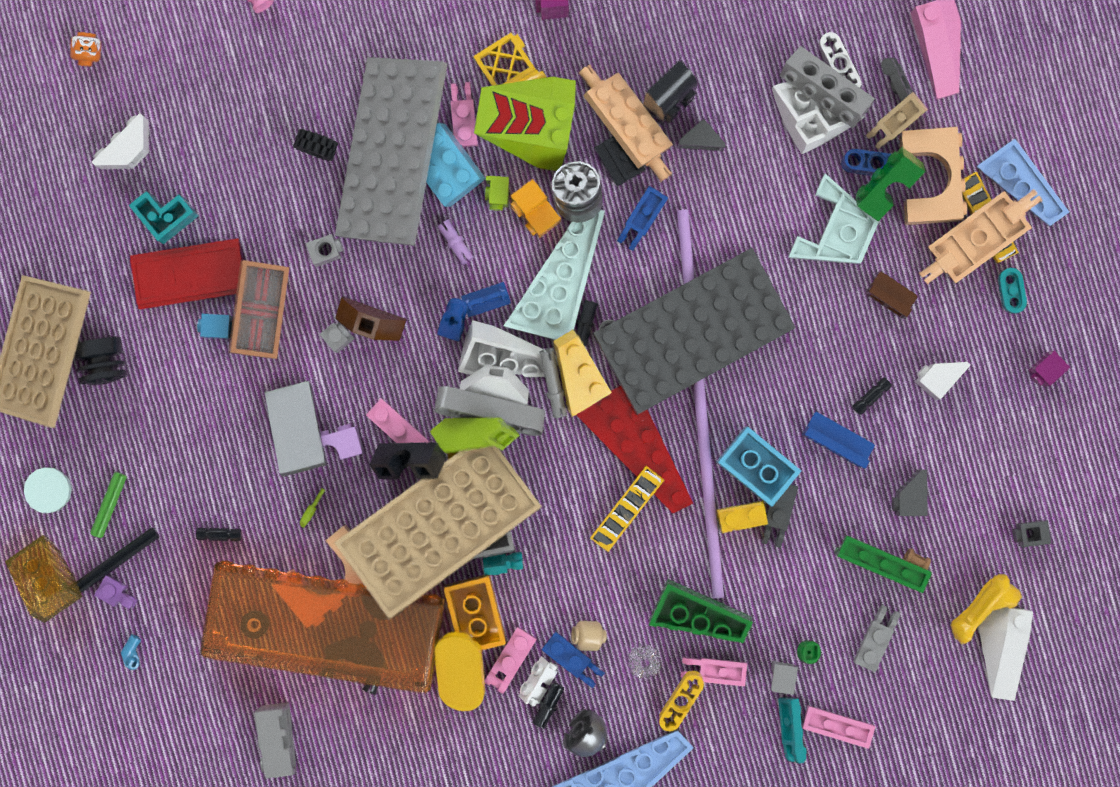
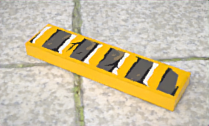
[962,172,1019,264]
[590,466,664,552]

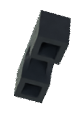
[369,442,447,479]

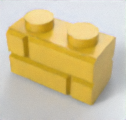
[716,501,768,533]

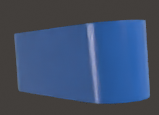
[841,149,891,176]

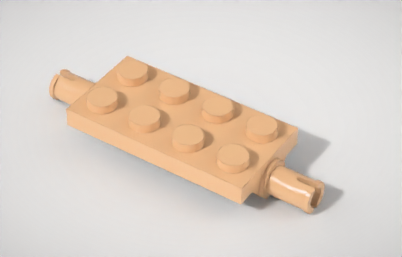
[579,65,673,182]
[919,189,1042,285]

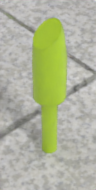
[299,488,325,528]

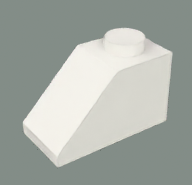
[915,362,970,400]

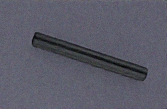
[61,528,159,602]

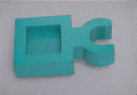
[483,552,523,576]

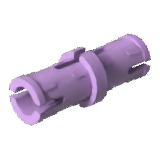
[437,219,474,265]

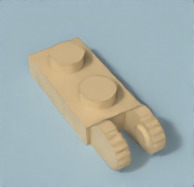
[866,92,928,150]

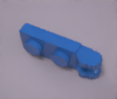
[617,186,669,251]
[541,631,605,688]

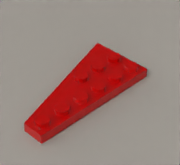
[576,386,694,513]

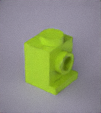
[485,176,510,211]

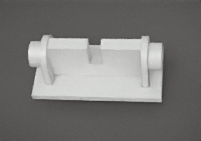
[518,656,558,707]

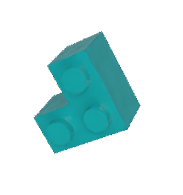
[129,191,199,244]

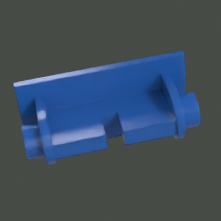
[461,282,511,318]

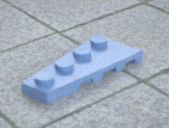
[976,139,1069,226]

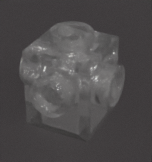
[627,644,662,679]

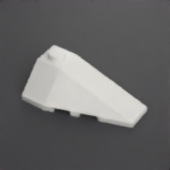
[977,607,1033,701]

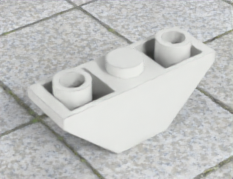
[92,113,149,169]
[460,365,529,405]

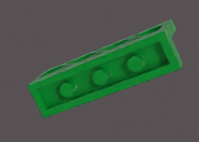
[834,534,932,593]

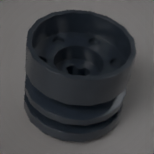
[74,337,128,386]

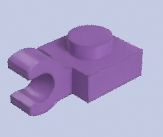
[94,575,138,609]

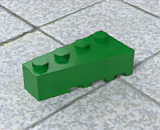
[649,579,753,643]

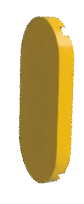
[434,632,485,711]

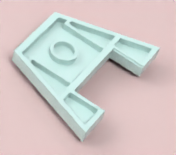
[788,174,879,264]

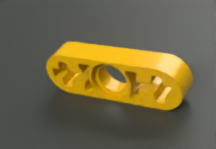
[659,671,704,732]

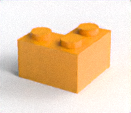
[510,179,561,238]

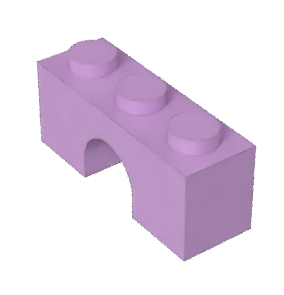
[320,424,365,460]

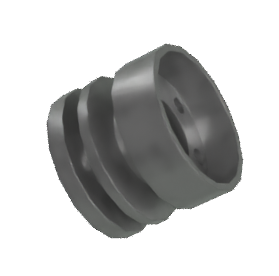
[552,161,603,223]

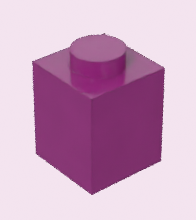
[1028,351,1070,387]

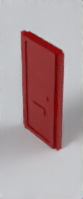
[130,238,243,310]

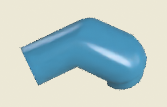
[121,634,141,670]

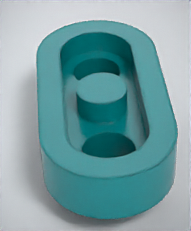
[998,268,1027,314]

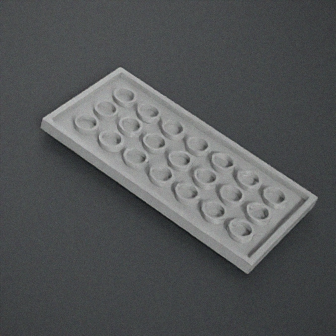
[335,57,447,246]

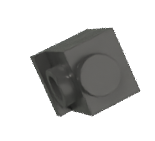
[1012,520,1051,547]

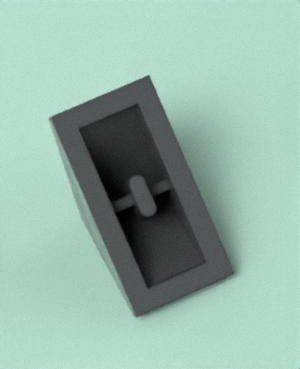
[678,119,725,151]

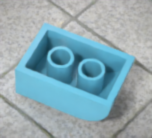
[716,427,801,507]

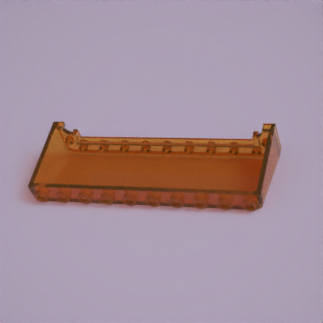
[200,560,446,693]

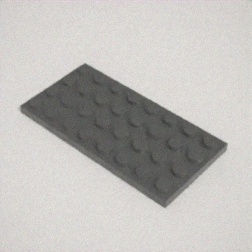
[593,248,796,415]

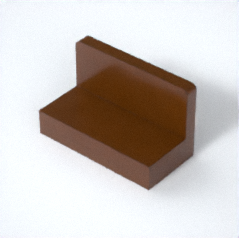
[865,272,918,319]

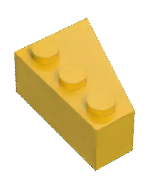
[553,329,612,417]

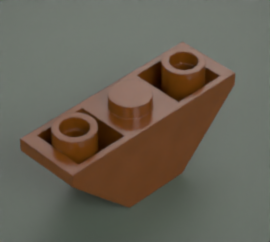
[335,296,407,341]

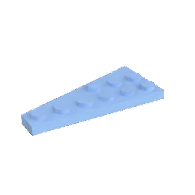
[552,730,693,787]

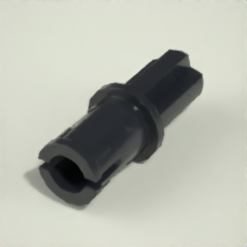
[576,300,598,347]
[532,683,564,729]

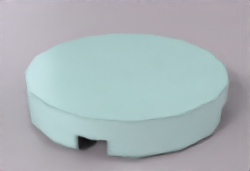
[24,467,72,513]

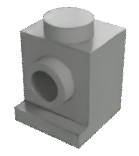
[319,322,355,353]

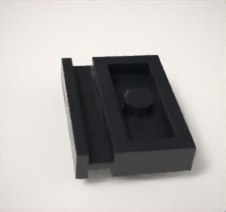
[594,136,646,187]

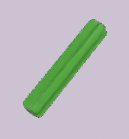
[90,472,127,538]

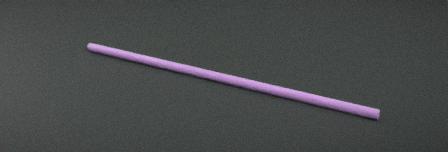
[677,210,724,598]

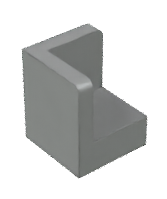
[771,661,798,695]

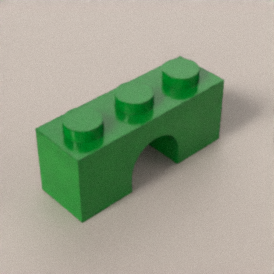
[856,147,925,222]

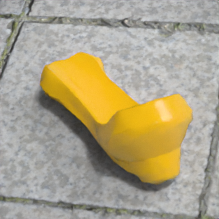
[950,574,1022,644]

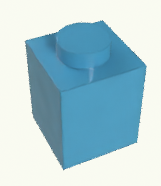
[197,314,233,339]

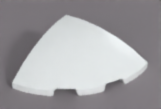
[772,82,865,154]

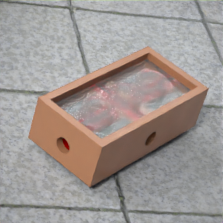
[228,260,289,359]

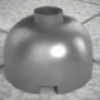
[563,709,607,757]

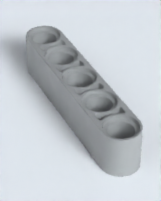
[434,386,545,436]

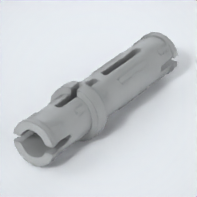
[539,348,567,418]

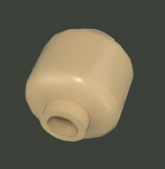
[571,621,607,651]

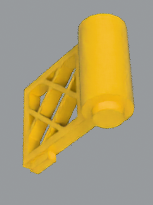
[473,32,547,86]

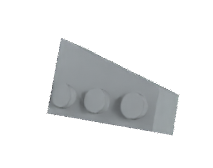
[254,702,297,779]

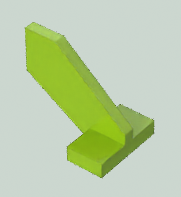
[429,418,520,454]

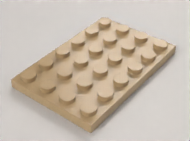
[0,275,91,428]

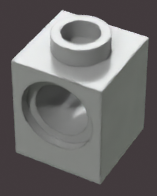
[306,234,344,267]

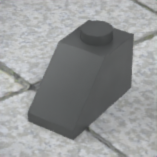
[892,469,928,516]

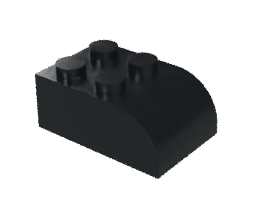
[643,60,698,125]

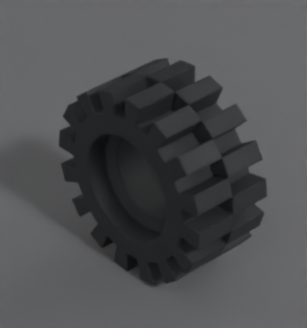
[293,129,338,161]

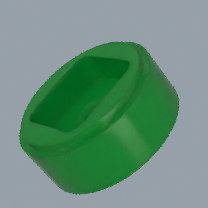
[797,640,821,664]

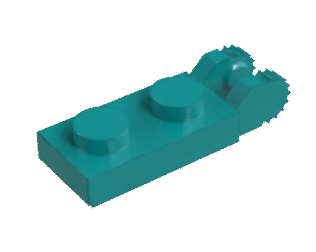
[778,697,807,764]

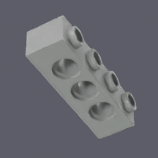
[779,46,875,128]

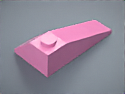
[910,0,961,100]

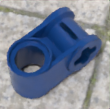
[437,298,468,342]

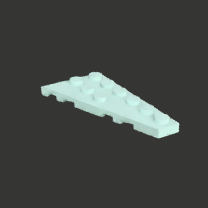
[504,210,605,340]

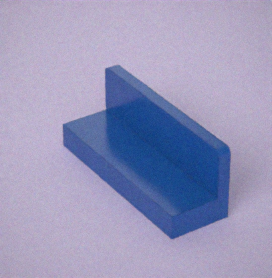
[802,412,875,469]

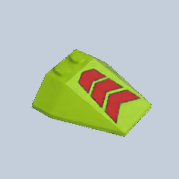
[474,77,576,171]

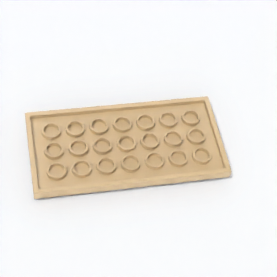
[334,446,542,619]

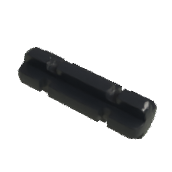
[852,378,892,415]
[196,528,242,541]

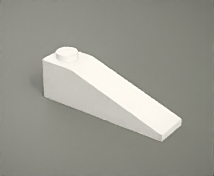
[458,320,558,377]

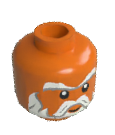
[70,32,101,67]

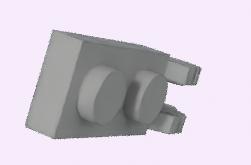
[853,605,900,673]

